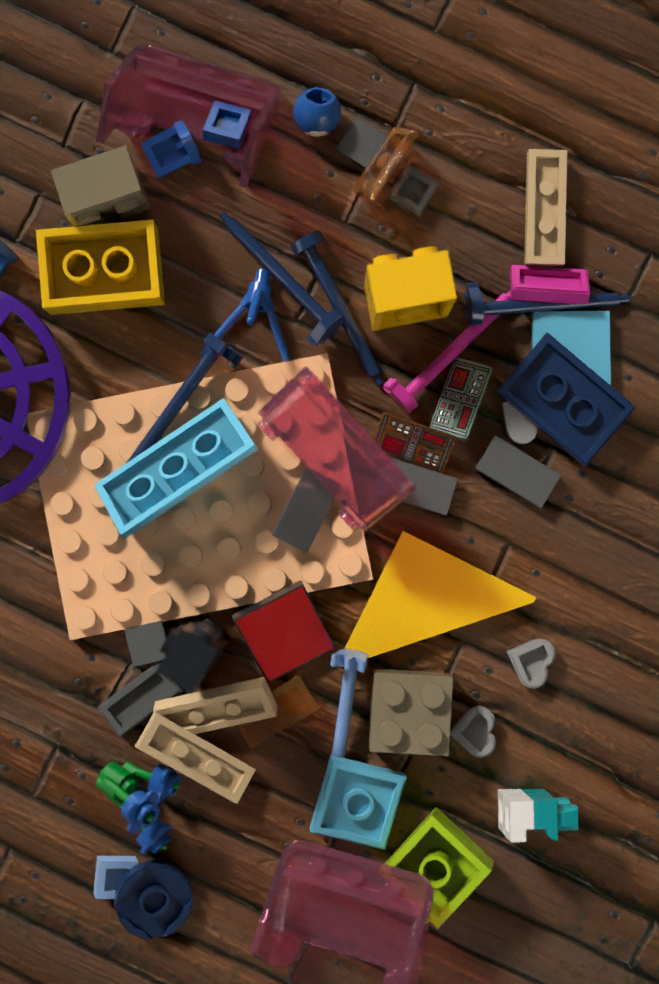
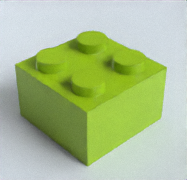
[379,807,494,929]

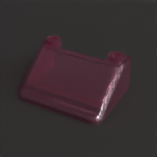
[250,840,434,984]

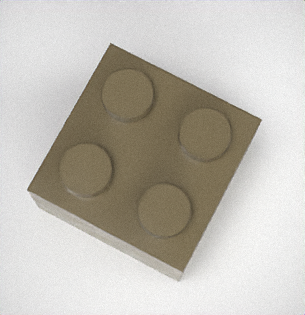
[50,145,150,226]
[368,669,453,756]

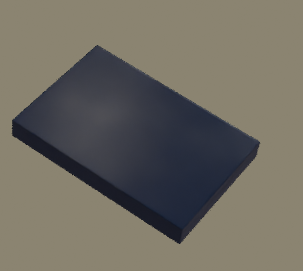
[496,332,636,467]

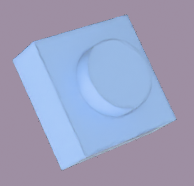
[93,856,138,899]

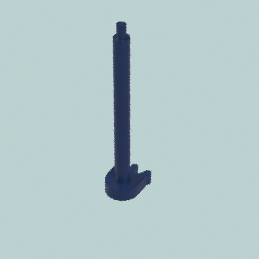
[220,212,345,347]
[290,231,384,386]
[463,282,630,325]
[126,332,244,463]

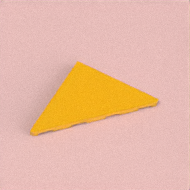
[341,531,536,667]

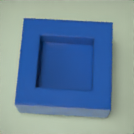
[203,100,251,149]

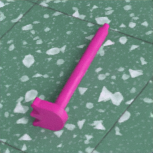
[382,291,511,414]

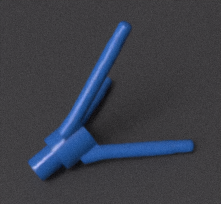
[200,269,291,362]

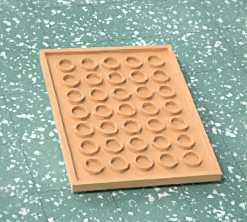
[27,353,373,640]

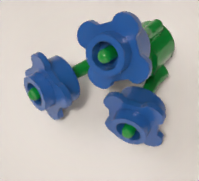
[96,761,181,855]

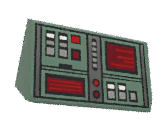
[429,357,493,442]

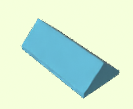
[94,398,258,539]

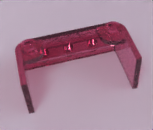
[96,45,281,187]
[257,366,416,531]

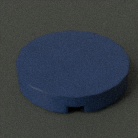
[114,860,193,939]

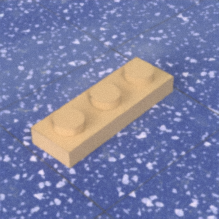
[524,149,567,267]
[153,677,278,734]
[134,712,256,804]

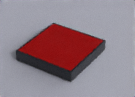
[232,580,336,683]

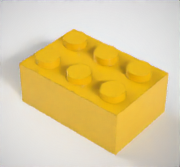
[36,220,165,315]
[364,246,457,331]

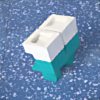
[498,789,578,842]

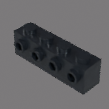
[156,618,230,694]

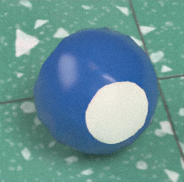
[293,87,341,137]

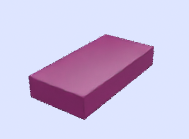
[510,265,590,305]

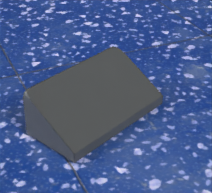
[272,465,342,553]

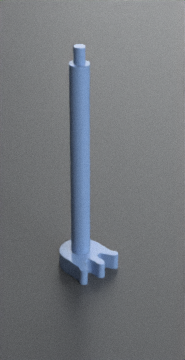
[330,649,368,758]

